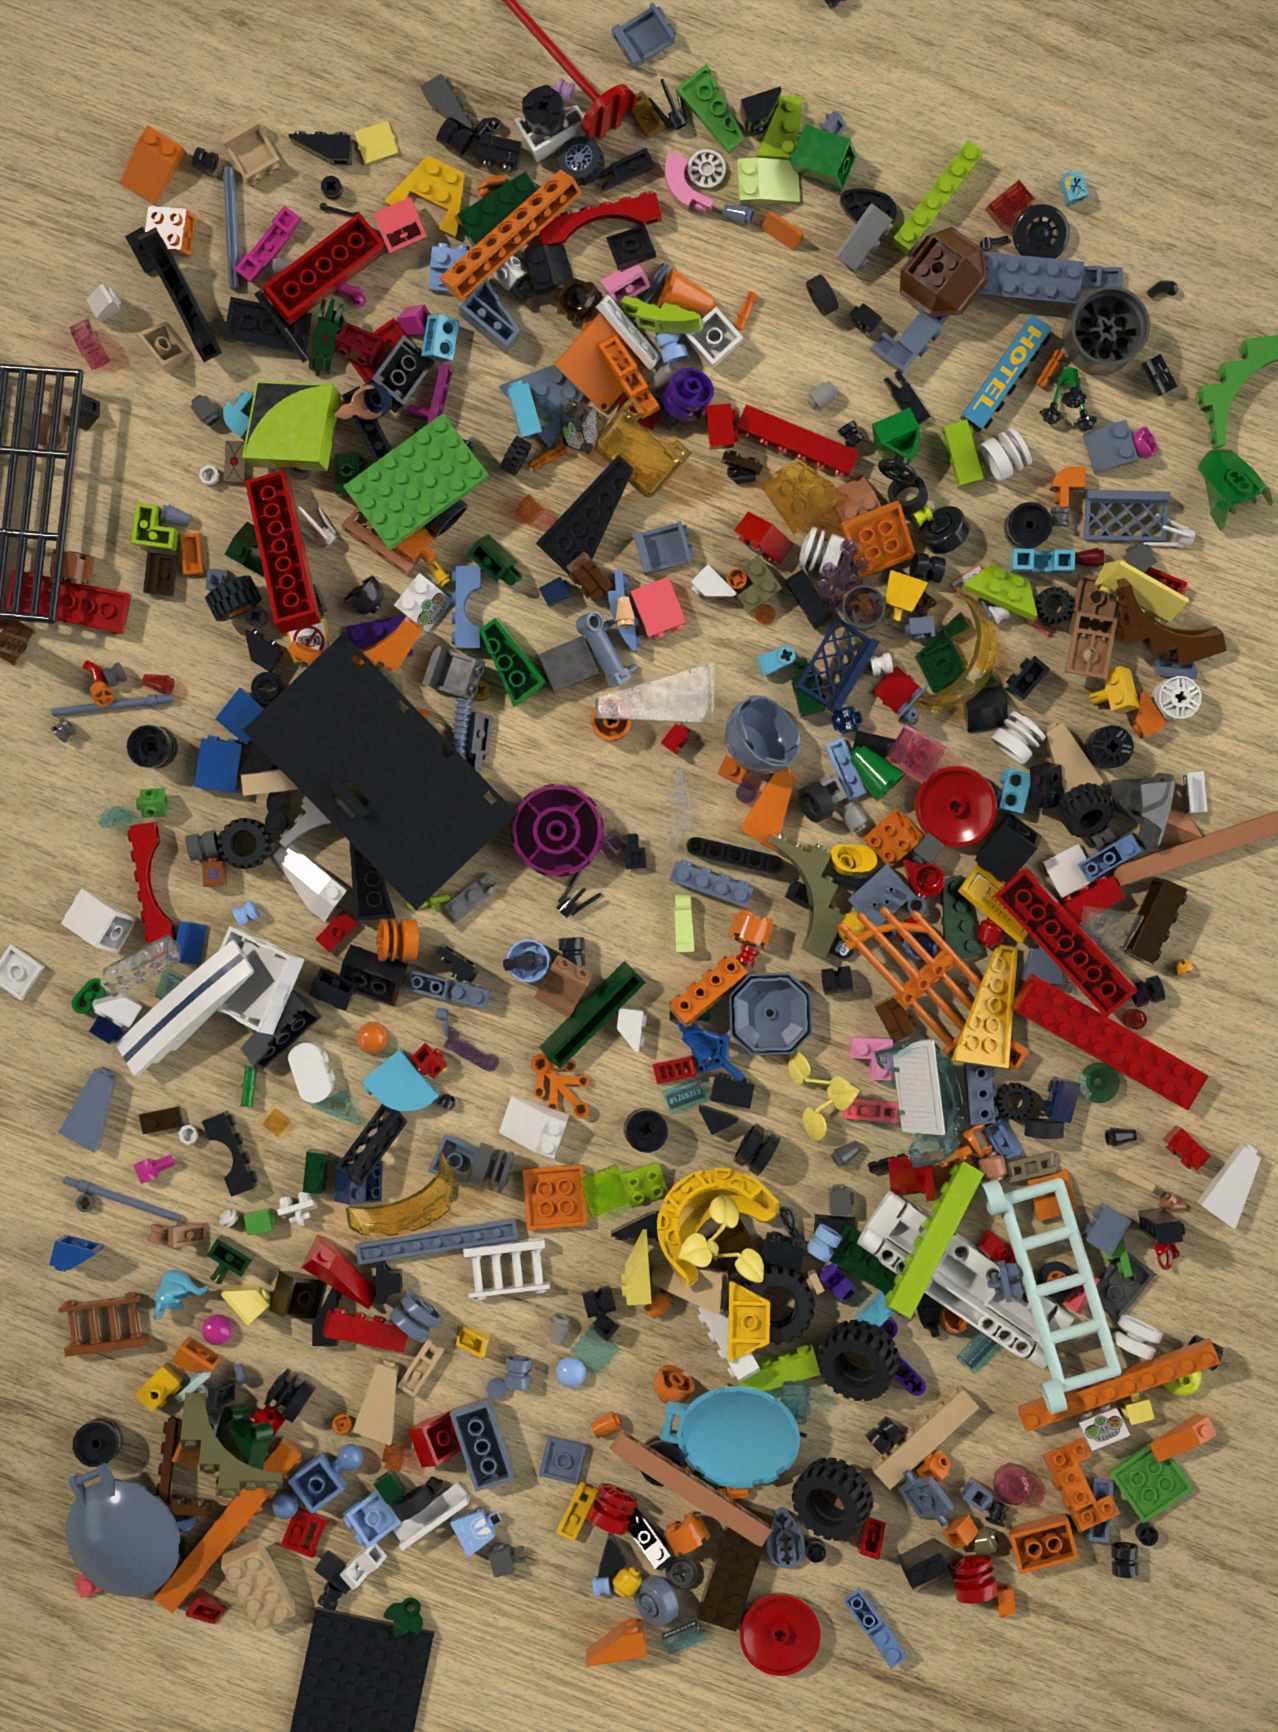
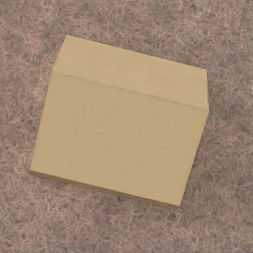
[135,321,191,373]

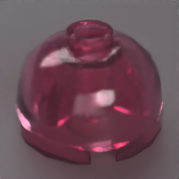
[993,1463,1034,1505]

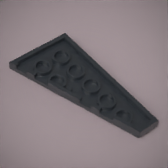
[536,454,634,586]

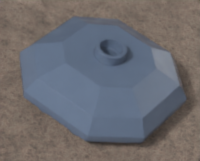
[729,972,812,1055]

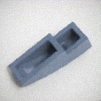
[1085,1478,1113,1543]

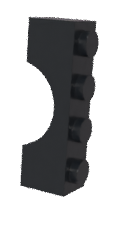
[202,1110,258,1197]

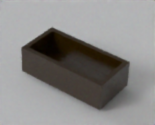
[1120,877,1188,964]

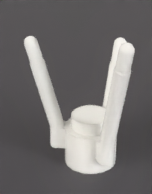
[297,507,338,548]
[1143,513,1195,549]

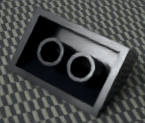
[339,944,408,1006]

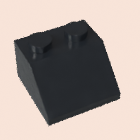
[739,86,782,135]
[524,245,574,296]

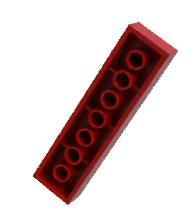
[245,470,321,634]
[994,866,1137,1018]

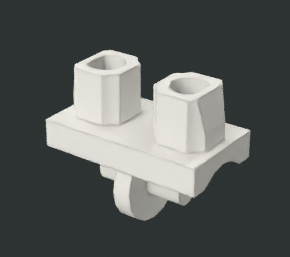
[277,1192,318,1227]

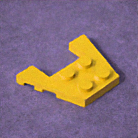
[384,155,465,239]

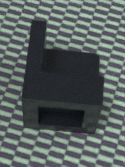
[69,394,100,430]
[784,879,809,908]
[589,1312,620,1341]

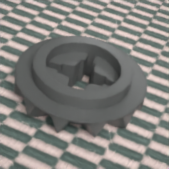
[665,1555,698,1589]

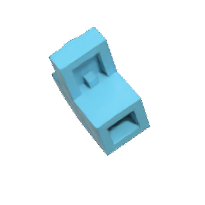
[223,390,254,440]

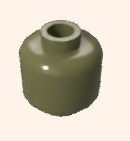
[969,1526,1000,1556]

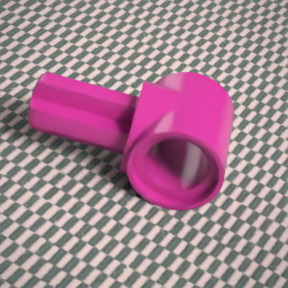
[133,1155,175,1184]

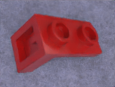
[976,1229,1018,1268]

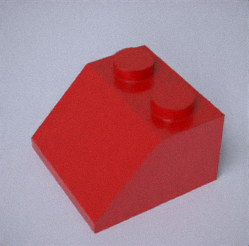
[408,1411,462,1467]

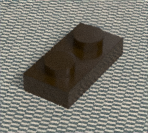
[721,450,763,475]
[139,1106,184,1134]

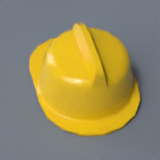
[831,844,877,876]

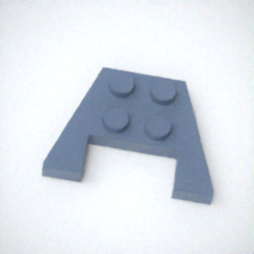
[499,364,584,449]

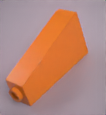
[739,768,795,851]

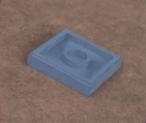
[539,1435,588,1485]

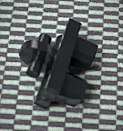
[1141,354,1178,397]

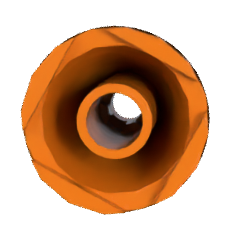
[657,269,716,316]

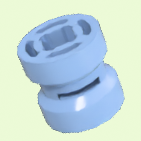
[232,900,260,926]

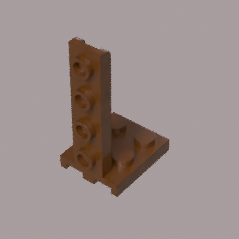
[0,610,36,666]
[156,1416,212,1516]

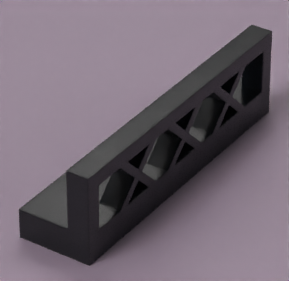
[335,1104,408,1187]

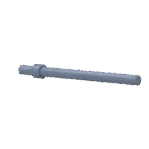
[52,694,174,716]
[63,1176,181,1222]

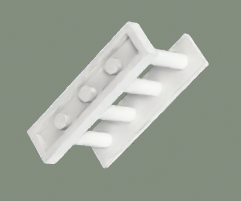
[463,1237,550,1300]

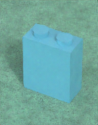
[506,380,542,437]

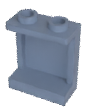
[612,2,676,69]
[634,521,694,575]

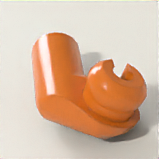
[477,175,506,197]

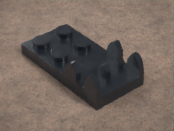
[224,297,312,353]

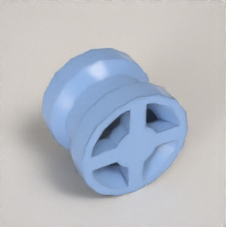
[592,1575,611,1597]

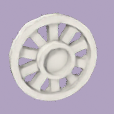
[688,149,726,189]

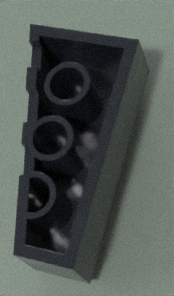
[349,842,396,921]
[240,989,322,1071]

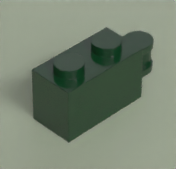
[467,534,522,586]
[790,659,827,717]

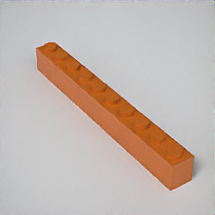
[1018,1338,1221,1432]
[153,1436,302,1614]

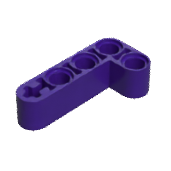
[878,1317,926,1396]

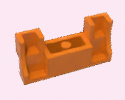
[1042,1437,1120,1532]

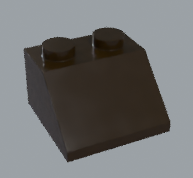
[705,1218,762,1276]
[269,1271,325,1319]

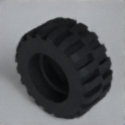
[740,1263,815,1345]
[817,1320,900,1401]
[791,1457,873,1541]

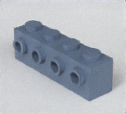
[670,859,753,908]
[963,1063,998,1125]

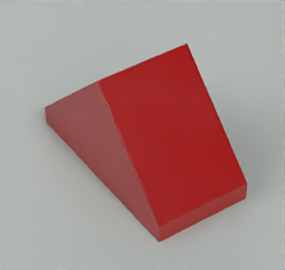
[857,1517,886,1560]
[185,1589,227,1624]

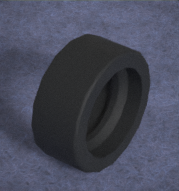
[806,274,839,316]
[887,474,928,515]
[798,782,834,823]
[1024,1118,1064,1139]
[394,1485,434,1521]

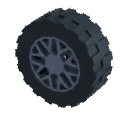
[557,136,605,186]

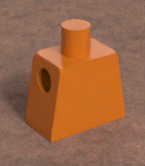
[392,526,437,565]

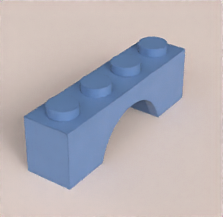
[452,566,482,650]

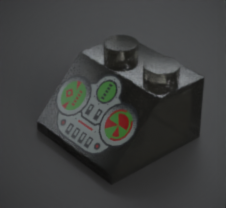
[560,399,609,455]

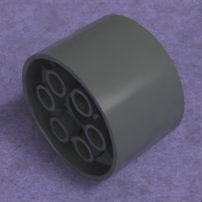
[1062,286,1150,375]

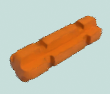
[733,291,758,331]
[1036,350,1065,388]
[529,443,567,471]

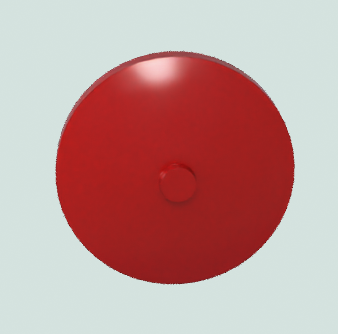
[915,766,997,847]
[739,1593,821,1676]

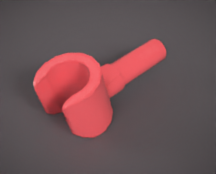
[1026,614,1050,636]

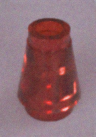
[142,674,175,695]

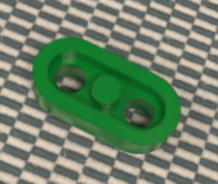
[71,978,107,1014]

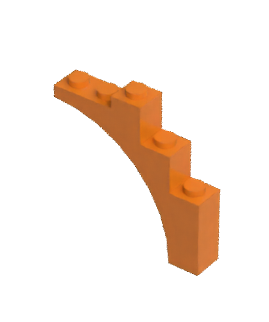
[287,616,424,672]

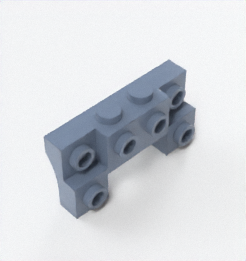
[870,302,950,374]

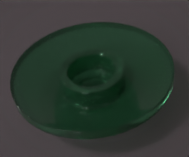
[1079,1062,1120,1103]

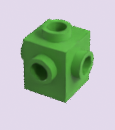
[136,788,169,818]

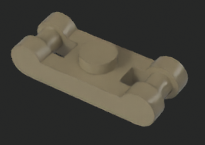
[1005,1151,1058,1183]

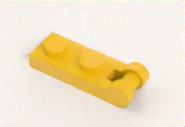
[556,1480,598,1542]

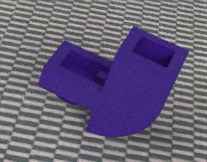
[818,1263,858,1304]

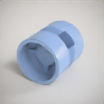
[656,333,689,365]
[806,1224,842,1262]

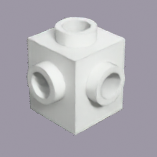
[492,255,529,291]

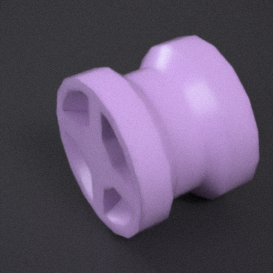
[555,78,576,104]

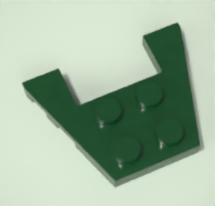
[915,612,996,693]

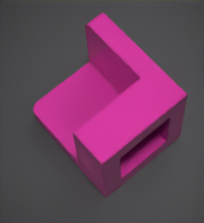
[397,304,430,336]

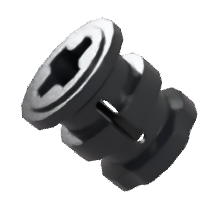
[985,1500,1010,1527]

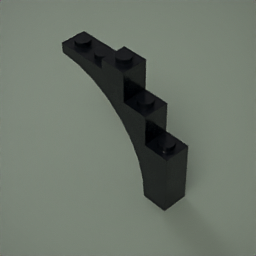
[137,227,222,362]

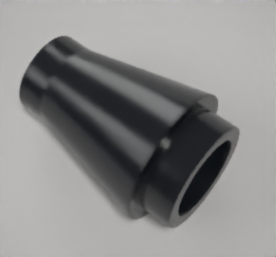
[1105,1127,1137,1147]

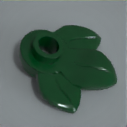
[383,1597,423,1637]

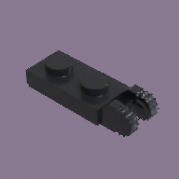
[598,148,655,191]
[884,370,931,425]

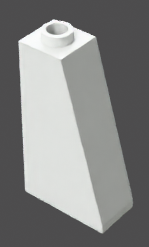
[1197,1144,1261,1229]

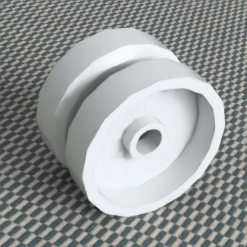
[1112,1314,1164,1360]

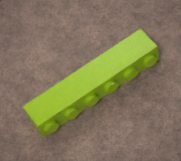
[891,140,984,256]

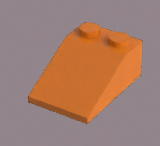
[120,125,187,205]
[585,1618,647,1667]

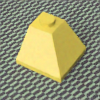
[221,1284,272,1326]

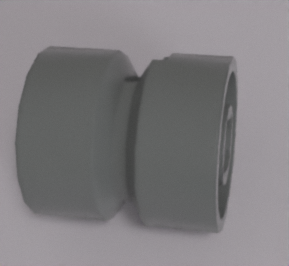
[185,830,220,861]

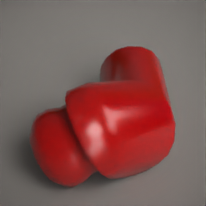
[82,660,106,684]

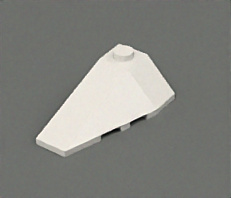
[273,845,350,922]

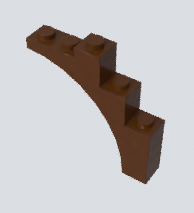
[1116,578,1227,666]

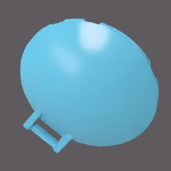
[659,1386,800,1489]

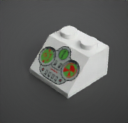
[394,573,452,632]
[1075,1403,1130,1451]

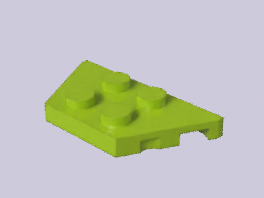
[962,564,1037,621]

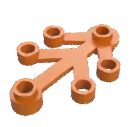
[531,1053,589,1118]

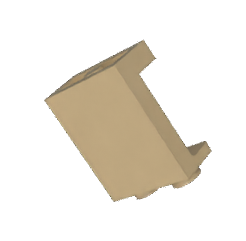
[220,117,283,185]

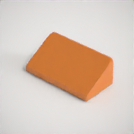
[761,211,803,250]

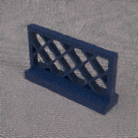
[795,617,880,713]

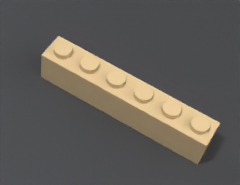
[872,1385,980,1490]

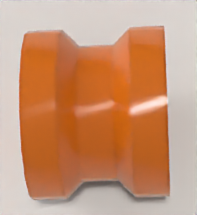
[90,682,114,707]

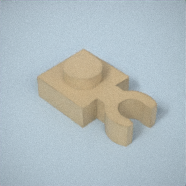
[806,1269,824,1294]

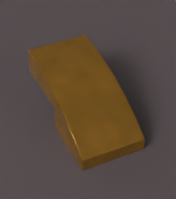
[629,91,665,139]

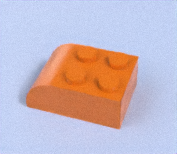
[1009,1513,1079,1574]

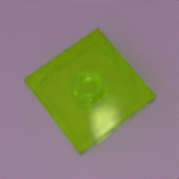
[578,1164,629,1217]

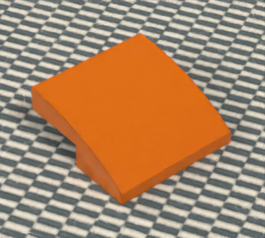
[1027,1169,1078,1221]

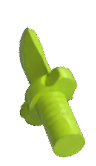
[406,893,451,910]

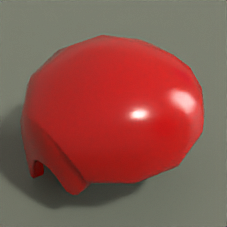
[914,863,945,896]

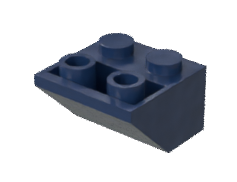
[1042,1076,1081,1123]
[334,1160,383,1205]

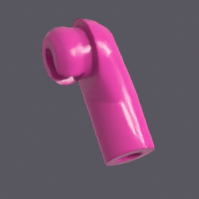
[339,284,366,307]

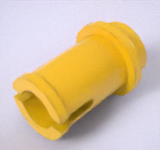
[427,561,452,588]

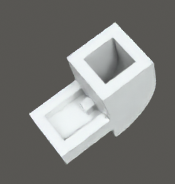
[340,1543,387,1590]

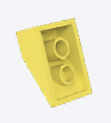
[621,1229,652,1305]

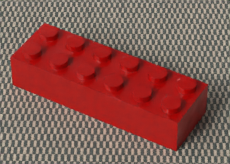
[262,213,385,325]

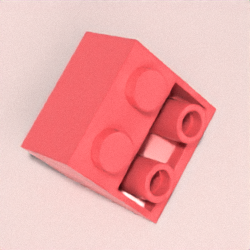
[373,197,428,253]

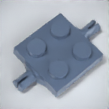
[898,1469,954,1527]

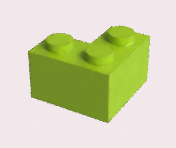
[131,502,179,552]

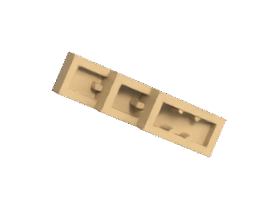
[241,770,298,796]

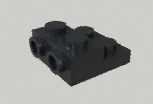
[437,944,479,983]

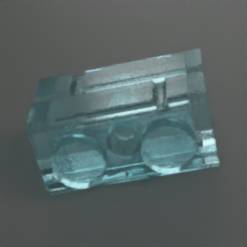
[780,1380,813,1425]

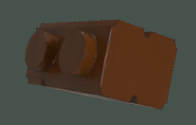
[567,552,613,601]
[874,996,916,1043]

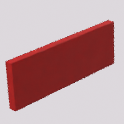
[5,569,132,634]

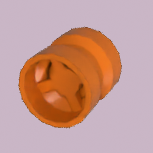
[726,568,747,591]

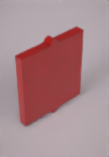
[872,665,919,714]

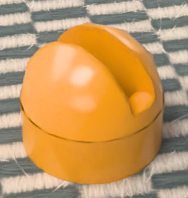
[1176,959,1194,975]

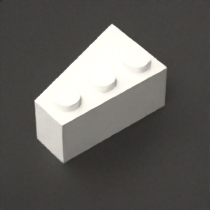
[514,105,586,162]

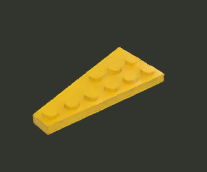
[951,944,1018,1069]

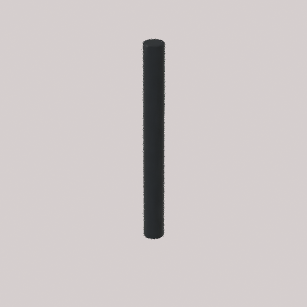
[254,290,310,363]

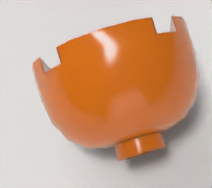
[654,1364,695,1404]

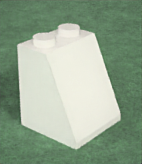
[61,888,138,954]

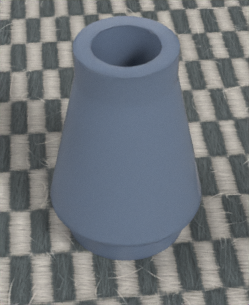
[722,204,754,226]
[160,504,191,526]

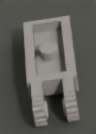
[444,873,500,922]

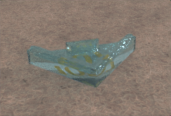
[311,1090,361,1125]

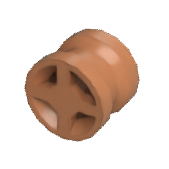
[147,1223,168,1245]

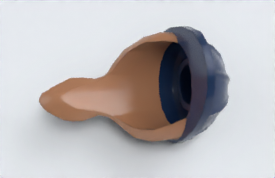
[334,383,392,419]

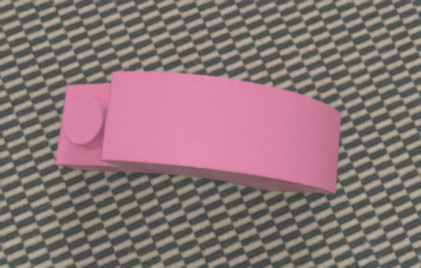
[665,151,714,213]

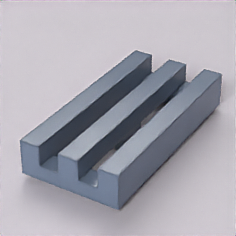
[1153,659,1197,679]

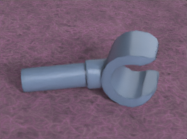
[436,1008,450,1037]

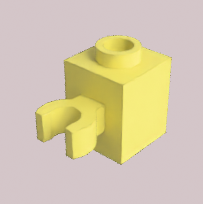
[1120,1393,1155,1425]

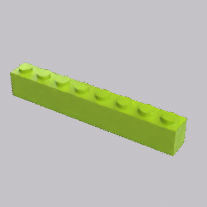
[884,1161,984,1319]

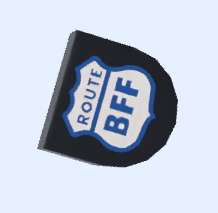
[830,936,854,959]

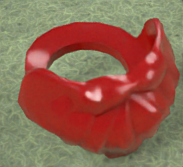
[1151,1242,1180,1270]

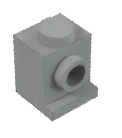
[820,774,848,804]

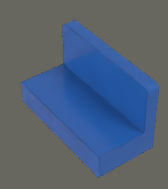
[173,921,207,965]

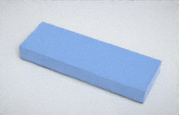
[824,737,867,801]

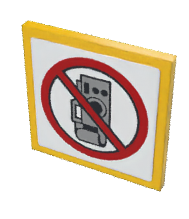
[287,618,331,663]

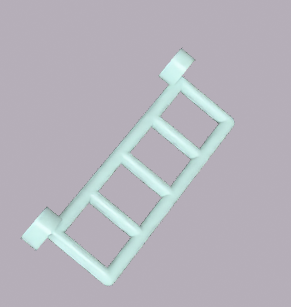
[981,1178,1122,1415]

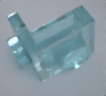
[97,806,133,829]

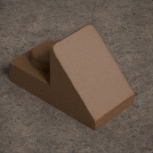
[168,1222,207,1248]

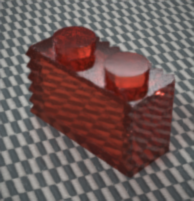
[985,180,1034,229]

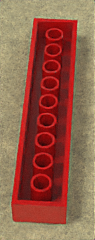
[1010,973,1209,1111]

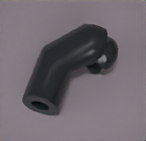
[1146,280,1179,299]

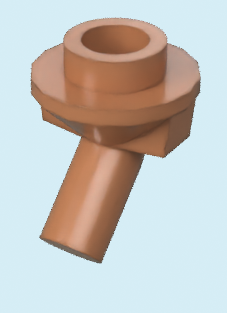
[1158,1192,1187,1210]

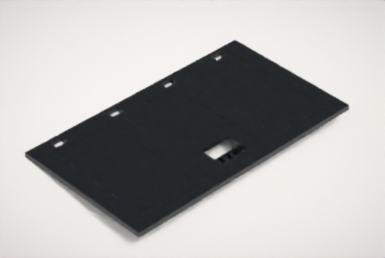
[243,633,517,911]

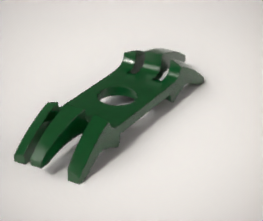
[309,298,344,377]

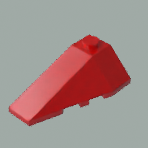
[301,1234,376,1310]

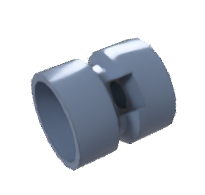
[504,1355,532,1390]

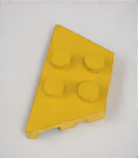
[727,1281,770,1362]

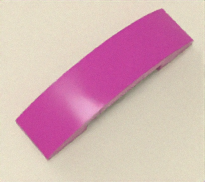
[234,205,301,283]

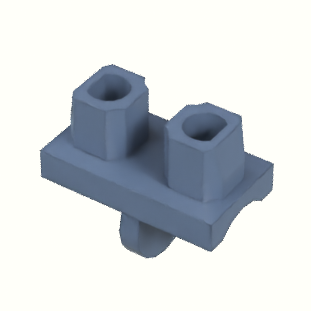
[987,1260,1023,1302]

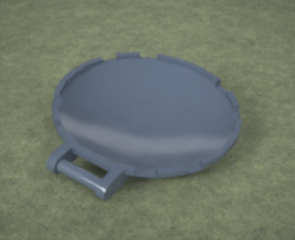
[66,1463,180,1597]

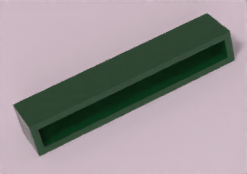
[539,960,646,1069]

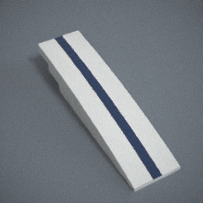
[115,940,255,1076]

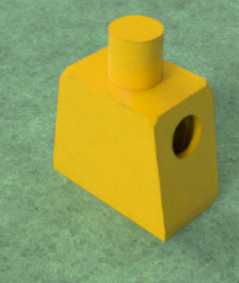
[885,570,928,622]

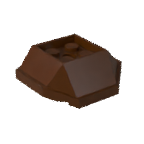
[900,227,988,318]

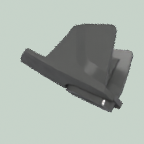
[1110,772,1175,853]

